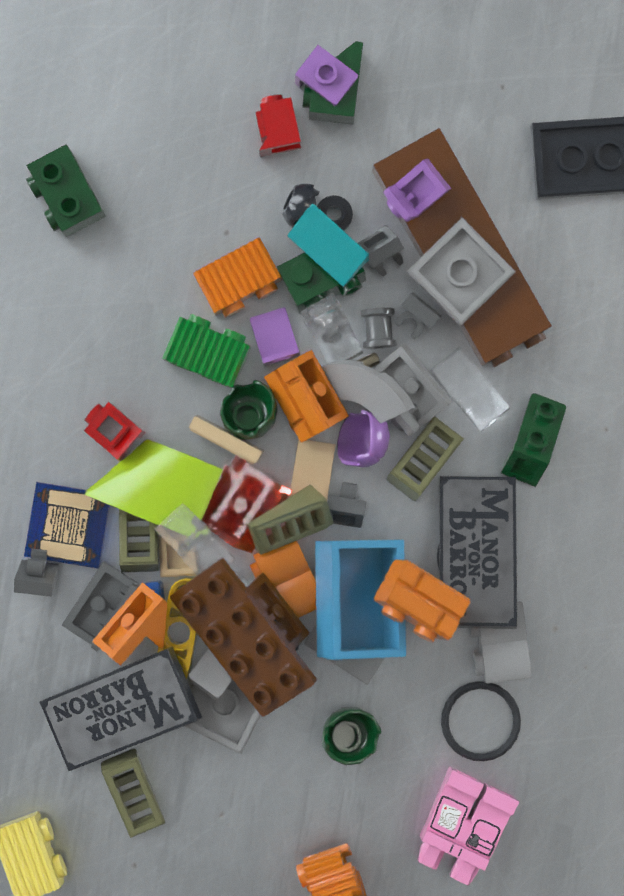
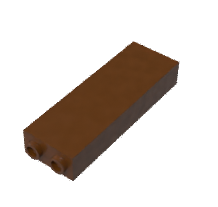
[372,128,552,368]

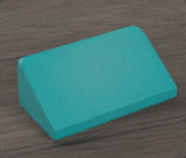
[287,203,369,287]

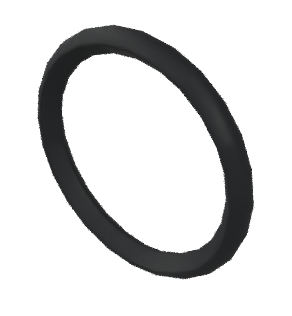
[441,681,521,762]

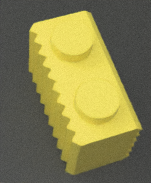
[0,811,67,896]

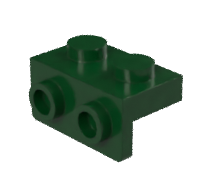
[277,252,366,314]

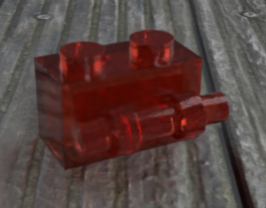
[201,455,293,553]

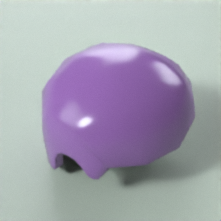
[337,410,390,467]

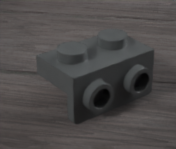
[62,561,140,652]

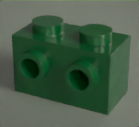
[26,144,106,237]

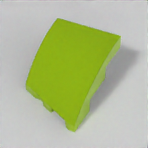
[84,439,223,540]

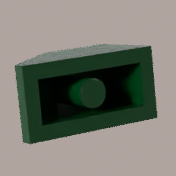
[302,41,363,125]

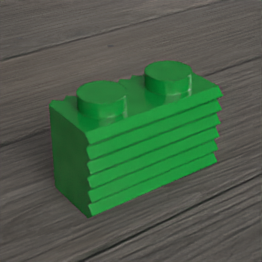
[162,314,251,389]

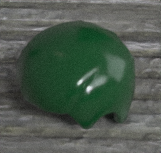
[219,380,278,440]
[322,707,382,766]

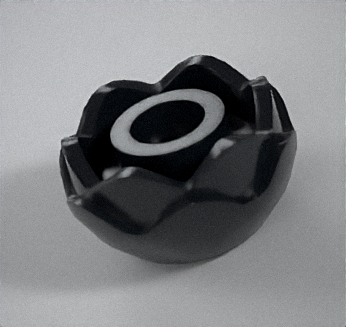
[282,184,320,228]

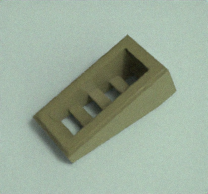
[386,416,464,501]
[248,485,333,555]
[119,509,159,572]
[101,748,165,838]

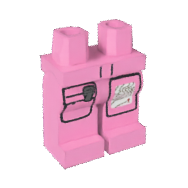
[417,766,519,886]

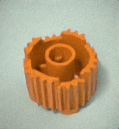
[296,843,367,896]

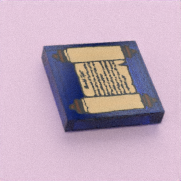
[24,482,110,569]

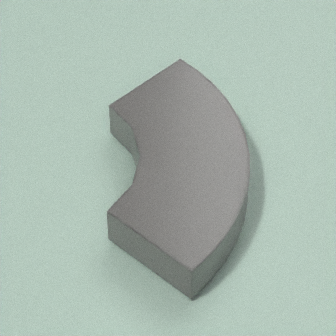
[322,360,415,423]

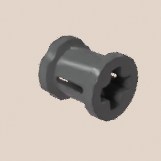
[361,308,397,349]

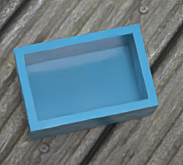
[315,540,406,660]

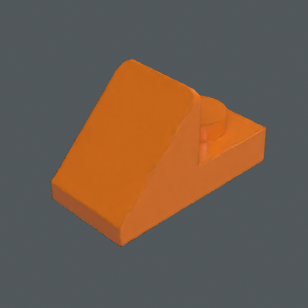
[92,582,167,666]

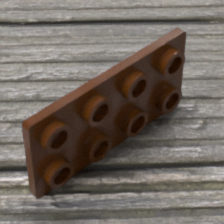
[170,558,317,717]

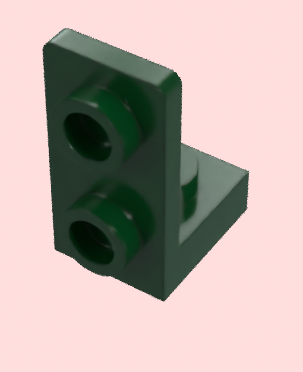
[501,393,566,487]

